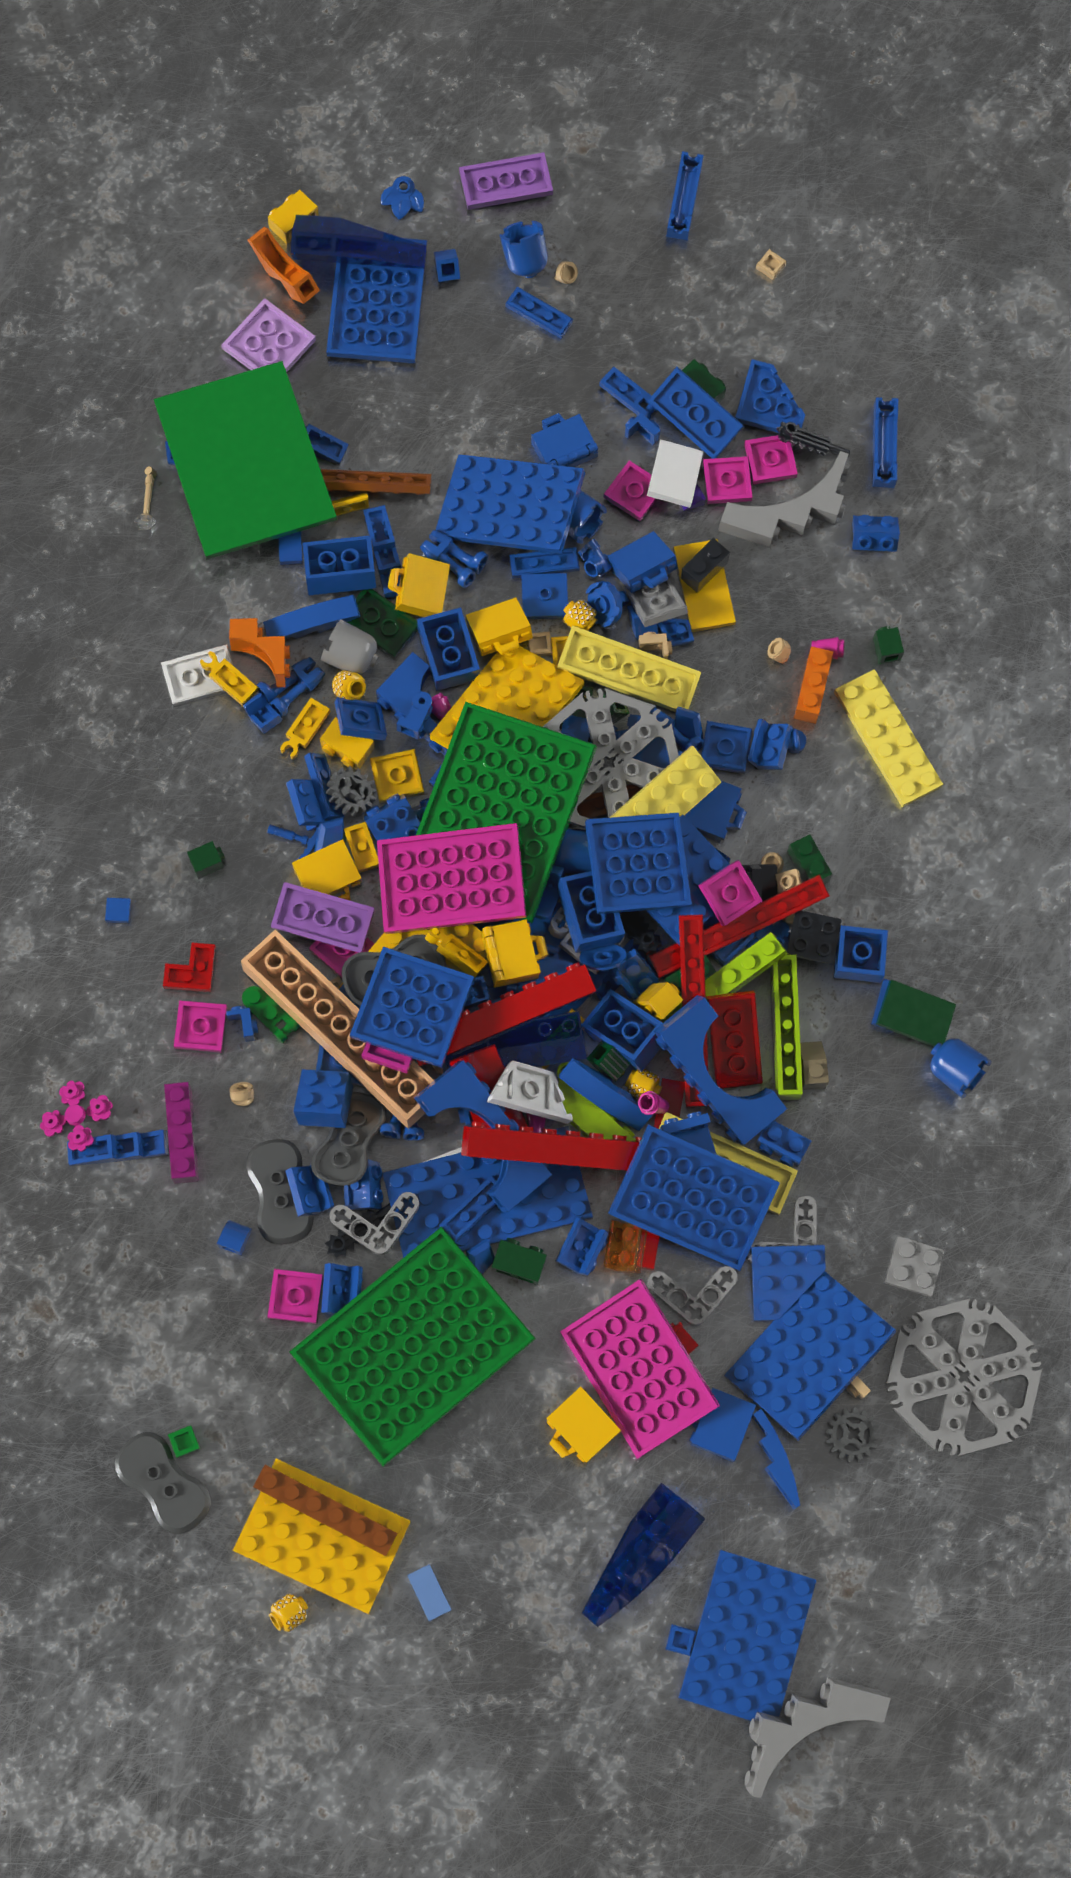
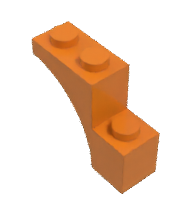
[248,227,320,304]
[229,618,290,687]

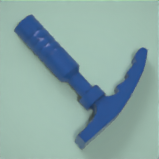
[267,824,318,860]

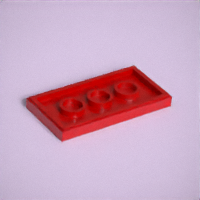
[706,990,763,1089]
[450,1044,528,1128]

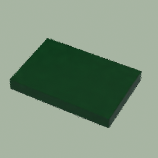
[347,589,418,660]
[876,980,956,1047]

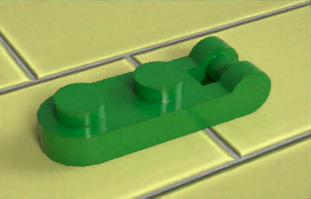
[242,986,300,1043]

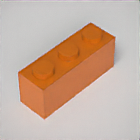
[793,646,833,724]

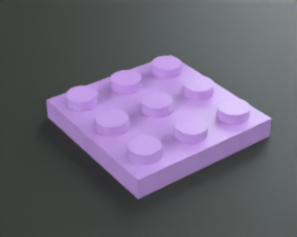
[222,298,316,372]

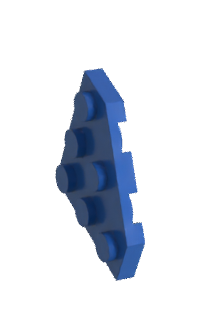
[735,359,805,433]
[751,1245,826,1321]

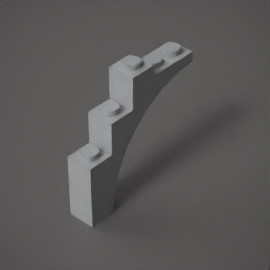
[718,451,850,547]
[745,1677,891,1798]

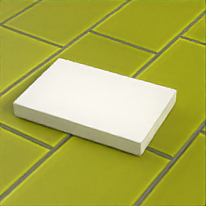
[647,439,703,508]
[161,644,233,707]

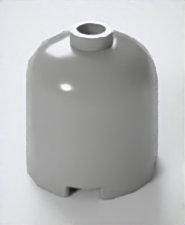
[321,619,379,674]

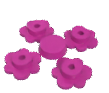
[40,1080,113,1152]

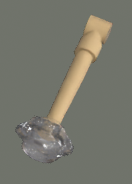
[134,466,157,530]

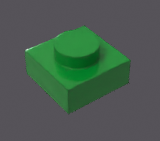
[168,1425,200,1458]

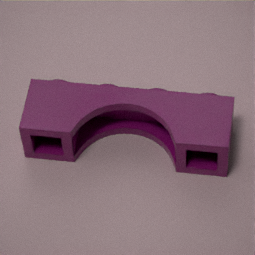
[164,1082,199,1184]

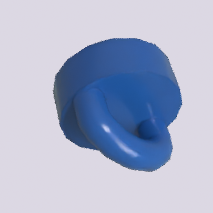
[787,728,806,754]

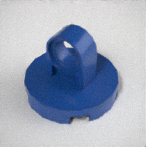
[586,581,630,627]

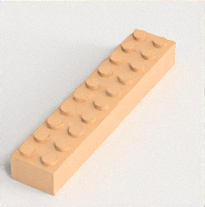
[241,930,434,1129]

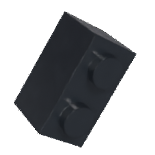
[681,538,730,593]

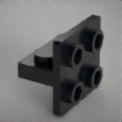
[742,864,778,901]
[787,910,842,964]

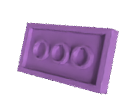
[459,152,553,210]
[271,882,375,953]

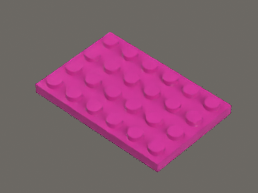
[377,823,526,934]
[560,1279,720,1459]

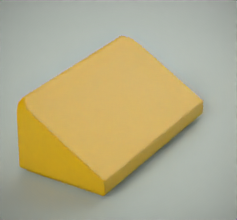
[331,492,369,516]

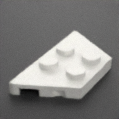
[488,1060,573,1124]

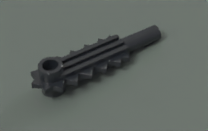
[776,422,850,457]
[619,911,662,955]
[325,1203,391,1258]

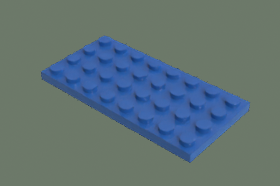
[382,1126,593,1258]

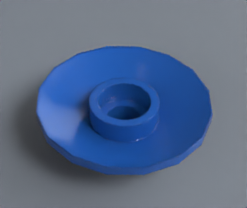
[579,944,627,972]

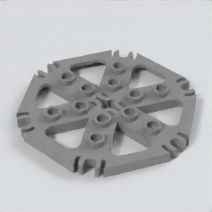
[543,688,679,829]
[886,1299,1042,1456]

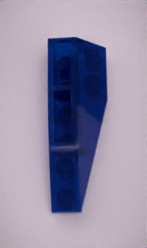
[290,215,427,269]
[442,1011,588,1073]
[581,1483,705,1627]

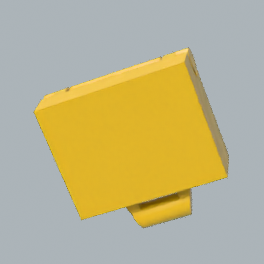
[388,553,450,617]
[465,597,533,656]
[292,839,362,901]
[481,919,548,988]
[546,1386,621,1463]

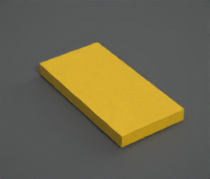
[673,539,736,632]

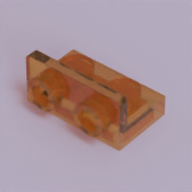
[603,1220,647,1273]

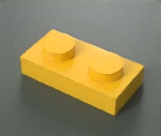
[344,822,379,873]

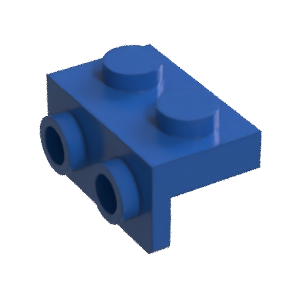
[852,515,900,552]
[286,779,325,831]
[555,1218,609,1275]
[321,1263,363,1315]

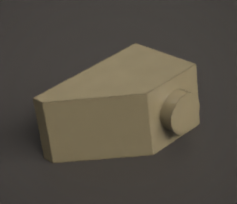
[800,1041,829,1090]

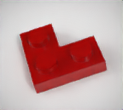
[163,943,216,992]

